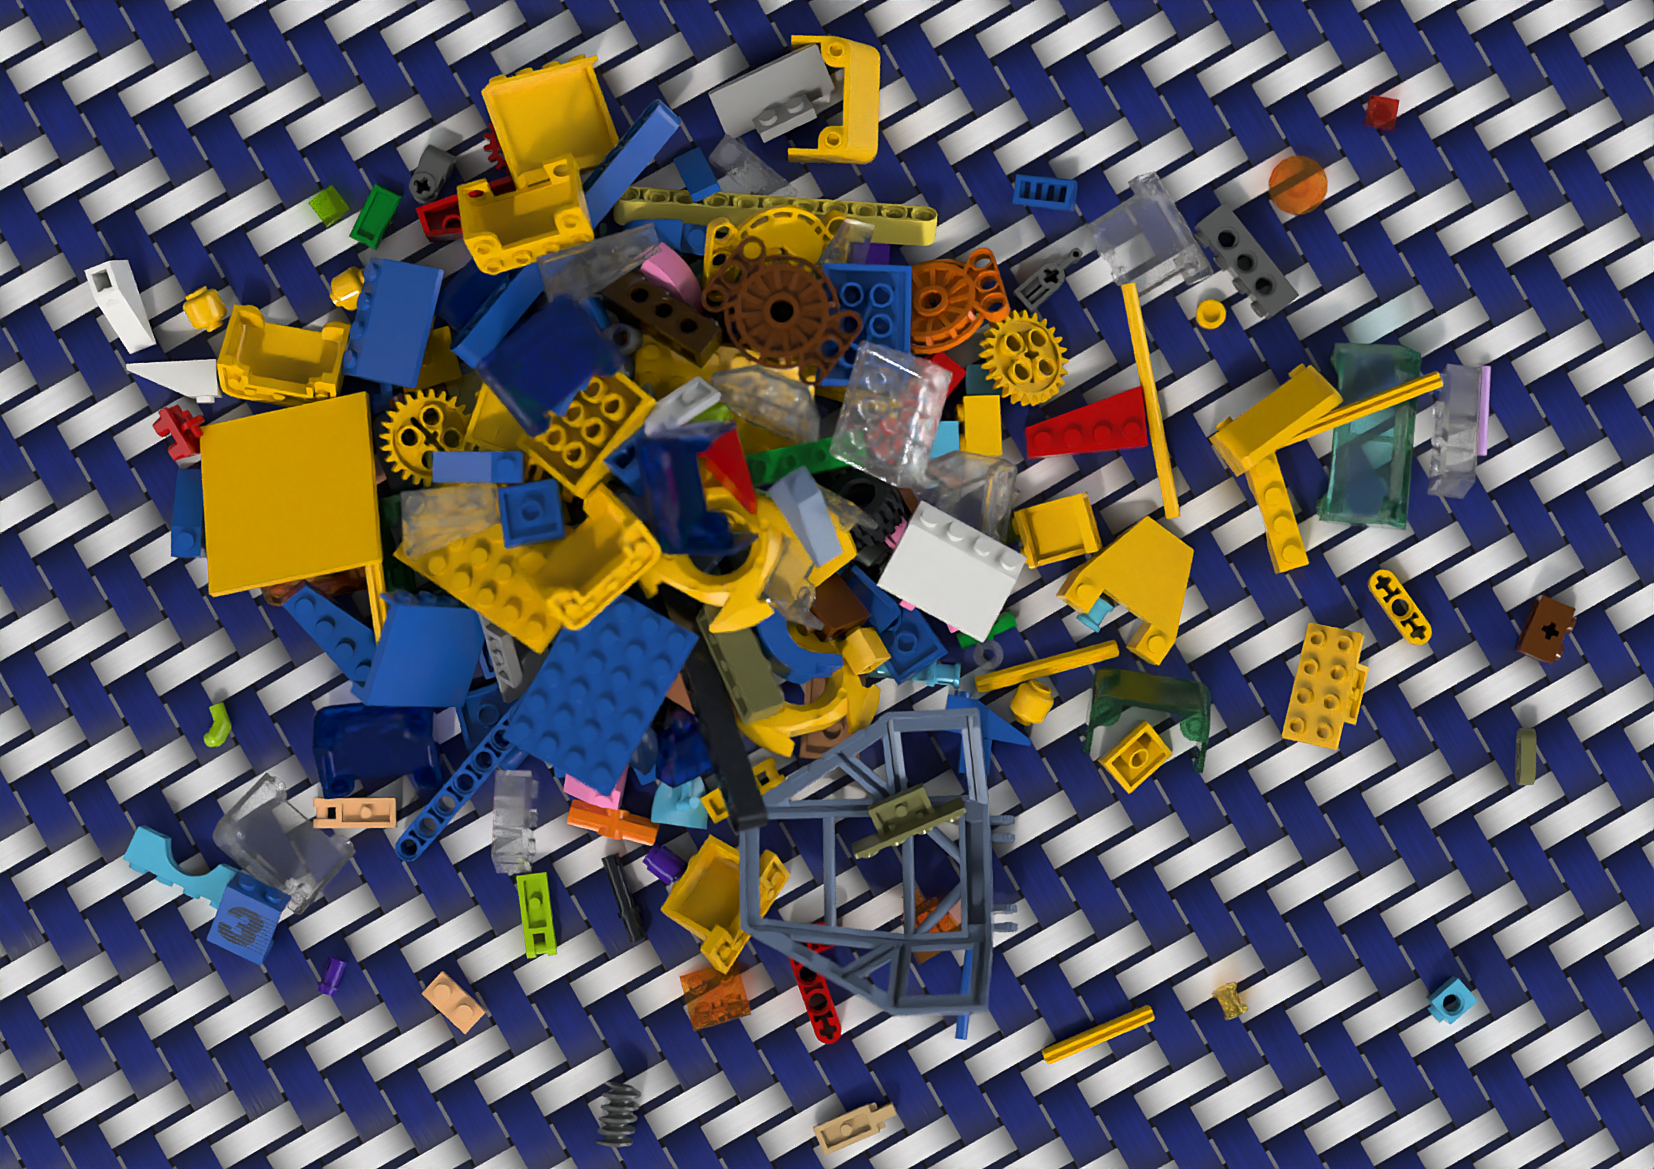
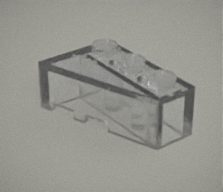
[401,483,500,561]
[491,770,539,874]

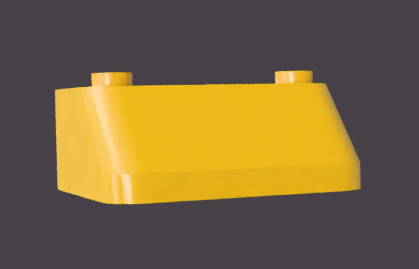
[788,35,880,164]
[1209,363,1344,476]

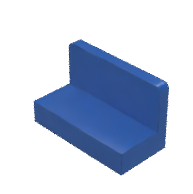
[846,565,902,633]

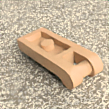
[313,797,397,828]

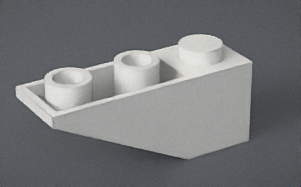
[85,260,156,354]

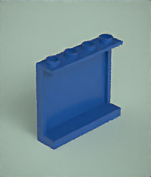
[350,590,485,707]

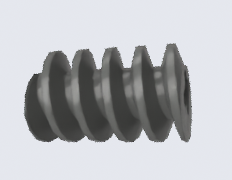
[595,1082,641,1148]

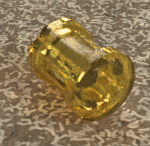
[1211,981,1249,1021]

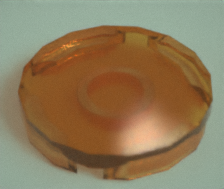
[1268,156,1328,215]

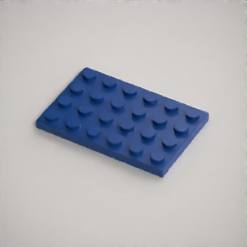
[502,593,699,798]

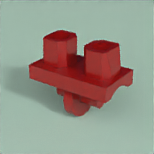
[152,405,205,461]

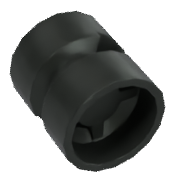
[851,540,892,589]

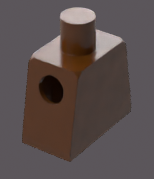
[795,572,871,643]

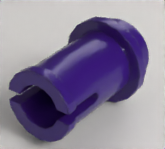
[317,956,347,997]

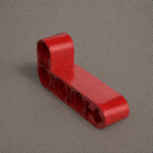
[788,920,842,1044]

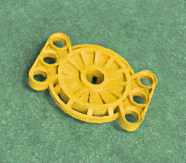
[702,204,850,302]

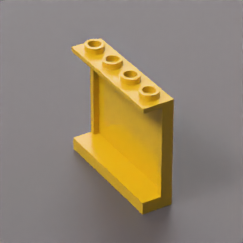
[481,54,619,190]

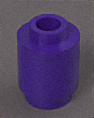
[642,843,687,886]

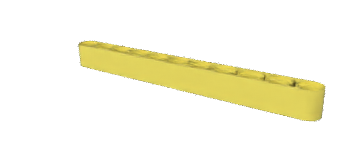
[613,186,938,246]

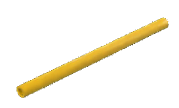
[1121,282,1181,519]

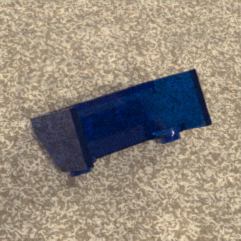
[635,421,759,555]

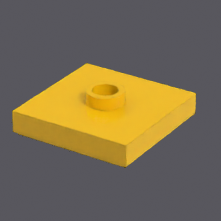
[403,326,464,392]

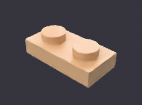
[422,971,487,1034]

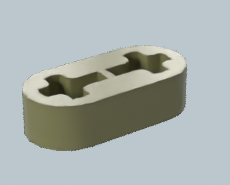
[1515,728,1536,785]

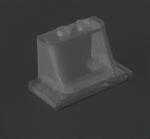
[1087,171,1215,299]

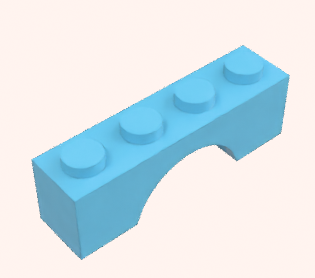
[123,825,251,910]

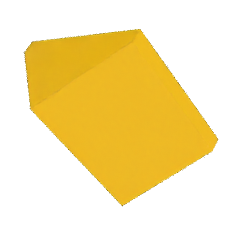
[1098,720,1173,794]

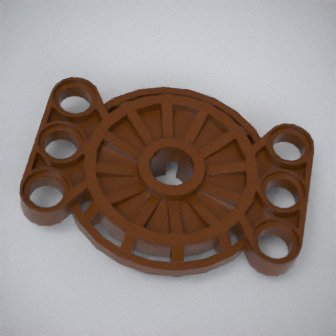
[701,236,862,387]

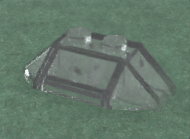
[711,364,820,444]

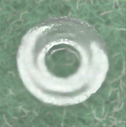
[974,640,1004,670]

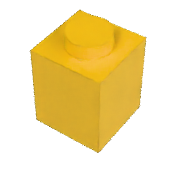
[838,626,891,675]

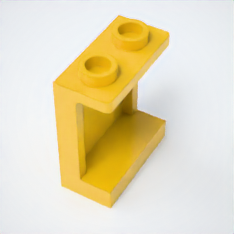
[1012,491,1103,569]

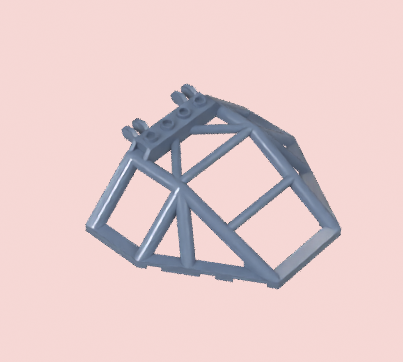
[739,708,1018,1016]

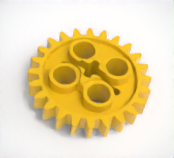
[979,310,1069,406]
[379,389,476,487]

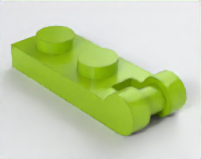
[516,872,557,959]

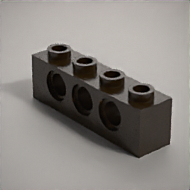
[602,267,723,369]

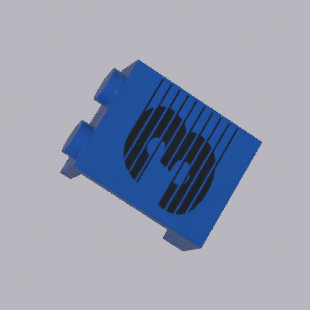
[207,871,292,966]

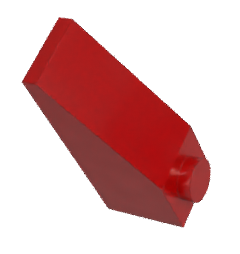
[694,420,757,515]

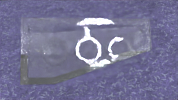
[536,223,661,311]

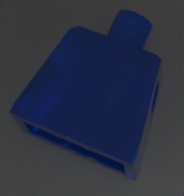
[655,711,713,789]

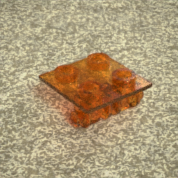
[679,959,751,1031]

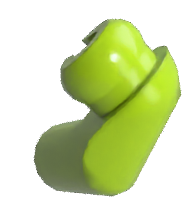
[204,702,232,747]

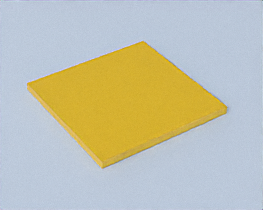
[199,391,383,597]

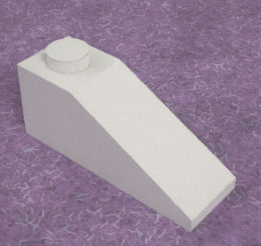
[126,359,223,404]

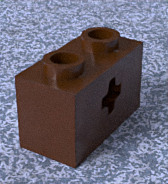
[1514,595,1576,665]

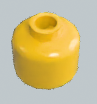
[330,266,365,311]
[183,286,228,332]
[1010,680,1054,726]

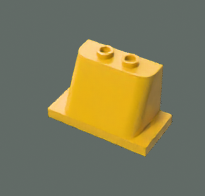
[660,835,791,975]

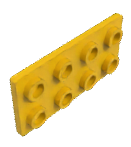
[1282,623,1369,750]

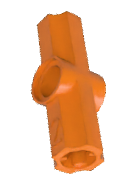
[567,799,660,846]

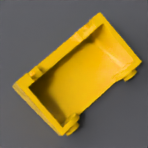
[217,304,351,407]
[509,483,660,630]

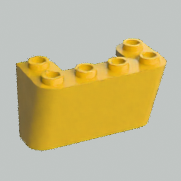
[457,153,594,275]

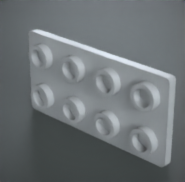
[708,43,835,143]
[478,613,549,703]

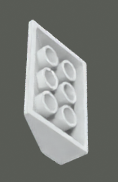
[877,500,1027,643]

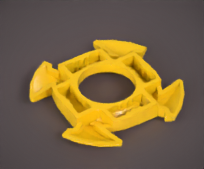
[637,456,805,633]
[735,594,881,758]

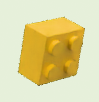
[954,395,1002,461]

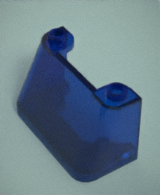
[476,293,627,439]
[312,702,444,800]

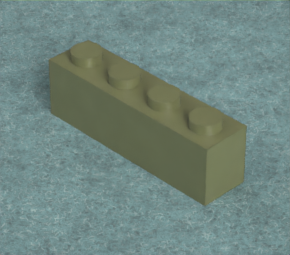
[696,604,785,725]

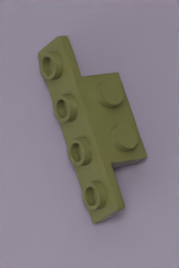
[851,783,967,859]

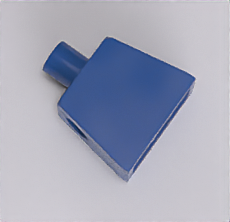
[603,423,669,497]

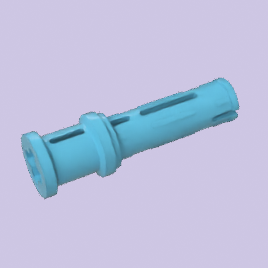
[870,661,961,689]

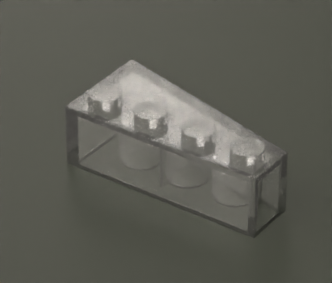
[1427,364,1483,499]

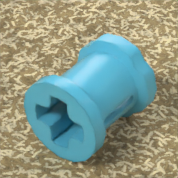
[1076,597,1114,633]

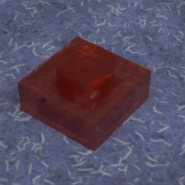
[1363,95,1400,131]

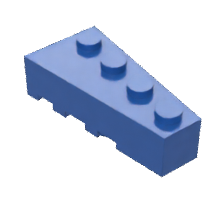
[281,579,377,683]

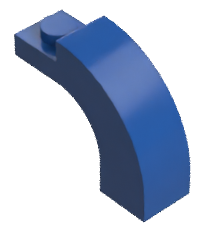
[620,219,708,261]
[750,603,843,684]

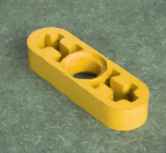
[1368,570,1432,645]

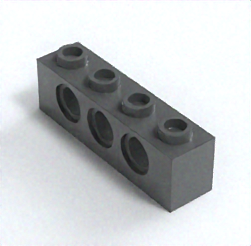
[1194,202,1299,321]

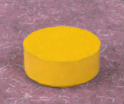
[1195,299,1226,329]

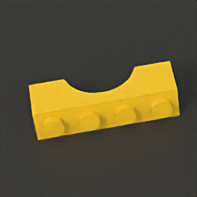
[1245,451,1309,574]

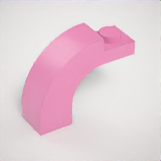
[639,242,703,333]

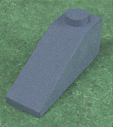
[768,466,843,568]

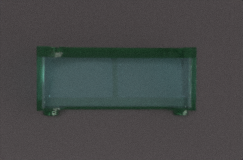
[1316,343,1422,530]

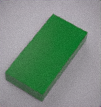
[349,184,403,251]

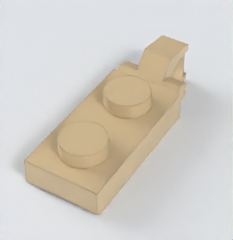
[813,1102,897,1156]

